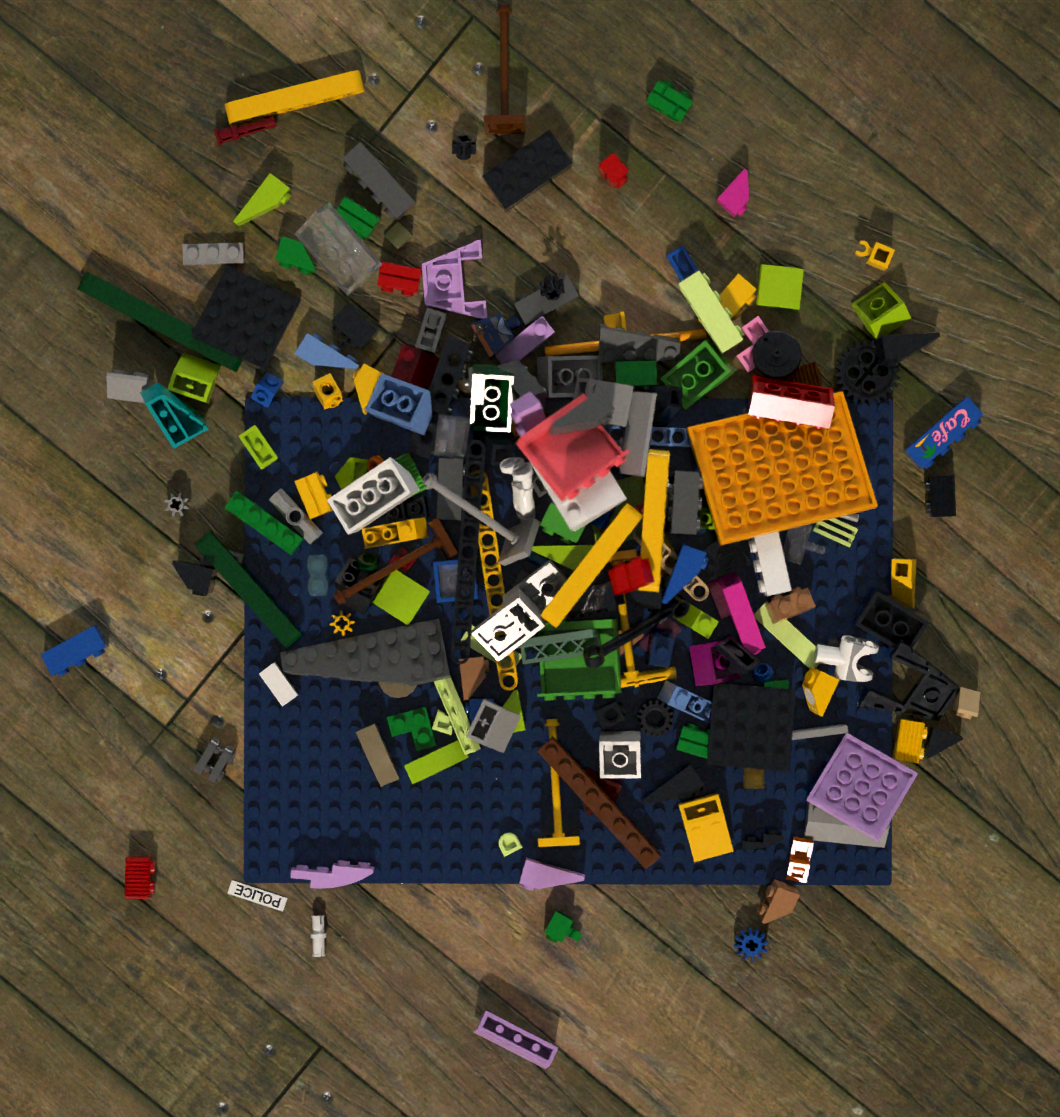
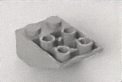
[573,377,634,427]

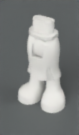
[500,457,535,523]

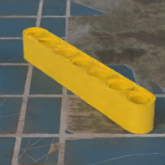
[224,70,365,125]
[638,449,670,592]
[540,503,643,628]

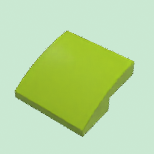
[756,264,804,310]
[372,570,430,625]

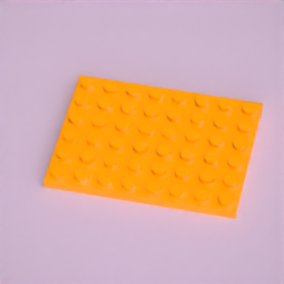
[687,391,878,546]

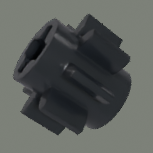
[452,134,476,160]
[539,275,565,300]

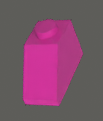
[716,169,749,217]

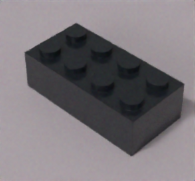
[482,130,573,212]

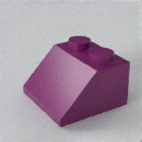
[689,640,740,686]

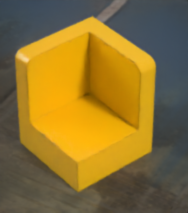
[604,311,627,331]

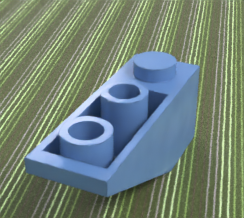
[294,333,360,370]
[657,680,712,724]

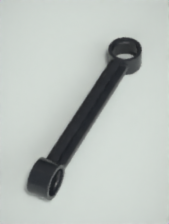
[583,595,690,668]

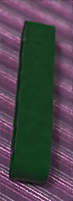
[194,530,302,649]

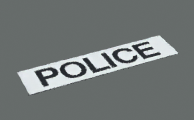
[227,880,287,912]

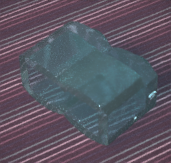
[307,555,330,596]

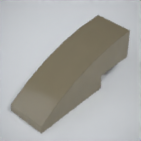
[356,723,400,786]

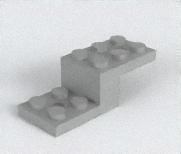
[471,559,568,662]

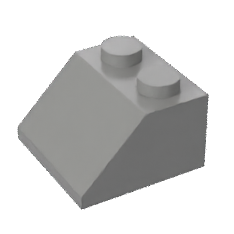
[599,731,641,778]

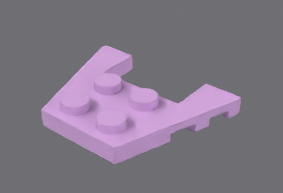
[422,240,487,319]

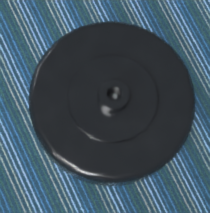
[752,331,802,380]

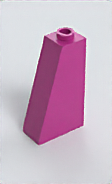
[716,572,766,655]

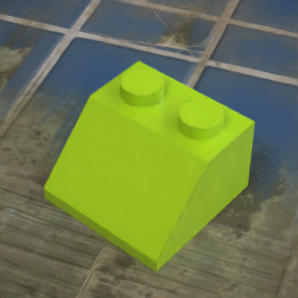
[851,282,911,340]

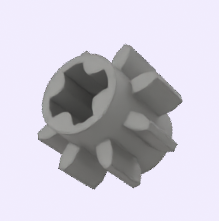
[165,492,190,517]

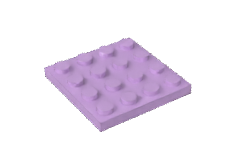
[806,733,918,842]

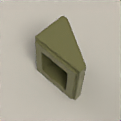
[384,222,412,250]

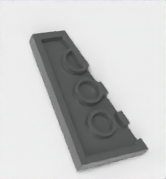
[598,324,681,363]

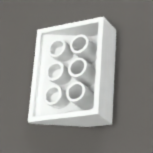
[529,461,627,532]

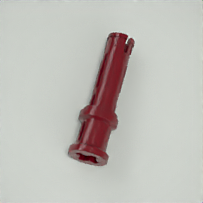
[214,114,277,146]

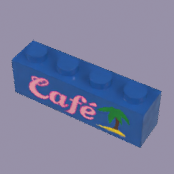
[904,397,983,469]

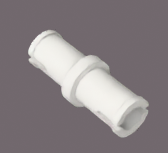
[310,915,327,957]

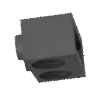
[415,308,447,355]

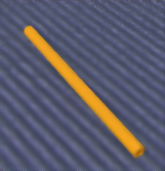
[545,329,707,357]

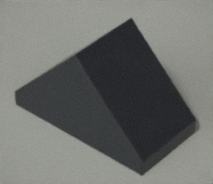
[924,727,963,759]

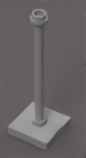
[422,473,540,566]

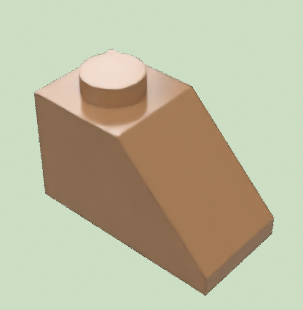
[459,656,490,700]

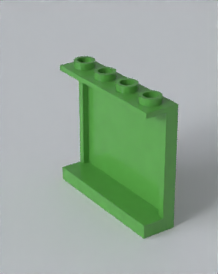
[537,619,621,700]

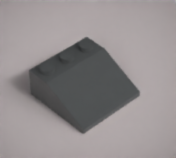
[665,471,703,534]

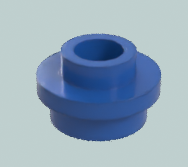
[753,663,774,683]

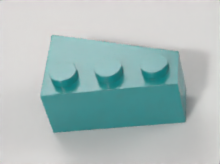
[140,383,209,449]

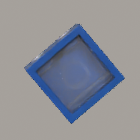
[433,560,478,603]

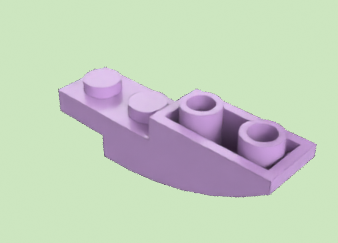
[291,860,375,889]

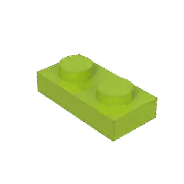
[239,425,279,470]

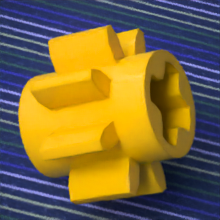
[330,610,356,636]

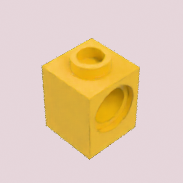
[312,373,343,410]

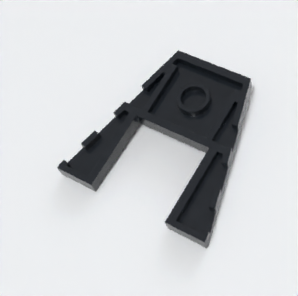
[858,639,960,721]

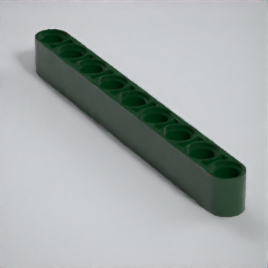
[77,271,242,373]

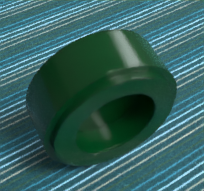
[357,553,378,572]

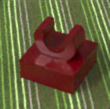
[389,546,417,575]

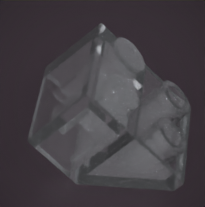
[434,414,471,459]

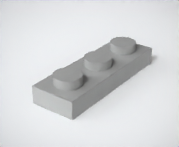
[182,243,245,265]

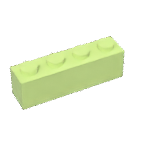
[678,271,744,354]

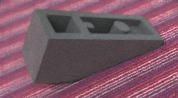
[549,390,615,435]

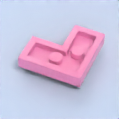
[736,316,769,373]

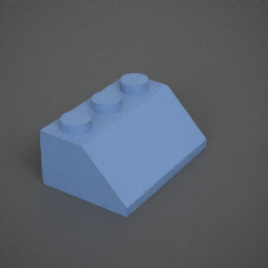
[365,373,432,435]

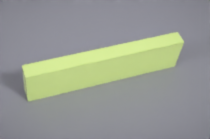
[754,601,820,669]
[434,678,481,755]

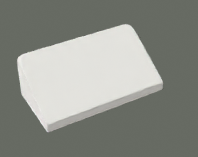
[259,662,299,707]

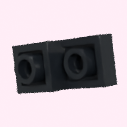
[385,497,430,524]
[741,829,784,850]

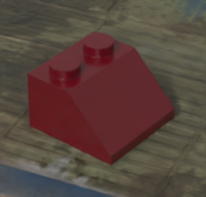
[391,344,440,390]

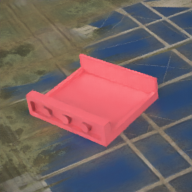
[516,393,629,502]

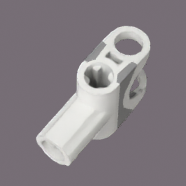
[815,635,879,682]

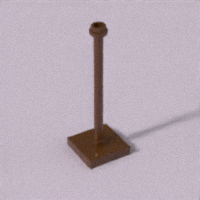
[484,4,525,134]
[333,517,458,605]

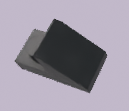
[716,635,760,674]

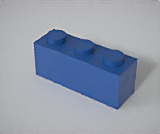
[40,625,109,677]

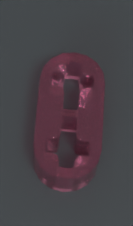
[707,579,730,619]

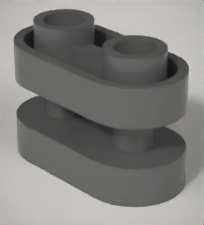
[193,737,236,784]

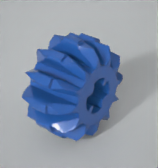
[734,926,769,962]

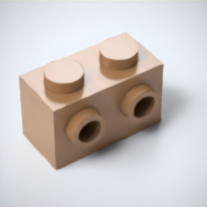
[765,587,816,624]

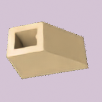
[951,687,980,720]

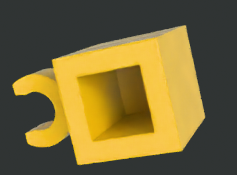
[855,241,895,271]

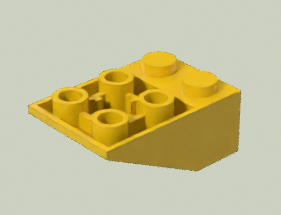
[678,792,733,862]

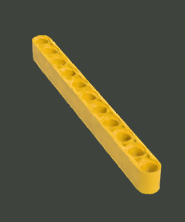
[470,470,518,691]

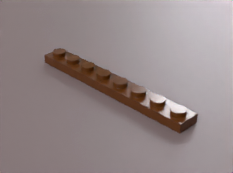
[537,736,661,869]

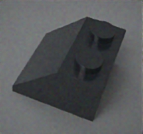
[172,560,218,596]

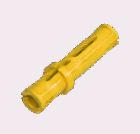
[621,666,677,688]

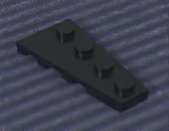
[663,539,753,595]

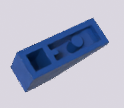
[661,544,708,604]

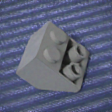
[106,369,154,403]
[466,698,521,753]

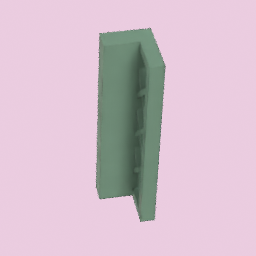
[517,629,601,664]

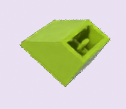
[168,353,222,404]

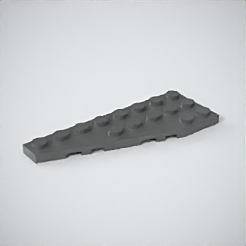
[280,618,451,686]

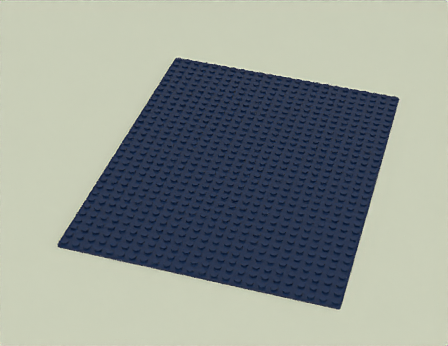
[244,397,893,885]

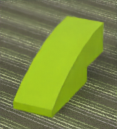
[404,740,469,784]

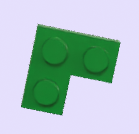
[387,706,437,751]

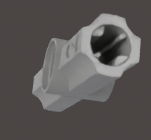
[269,488,323,545]

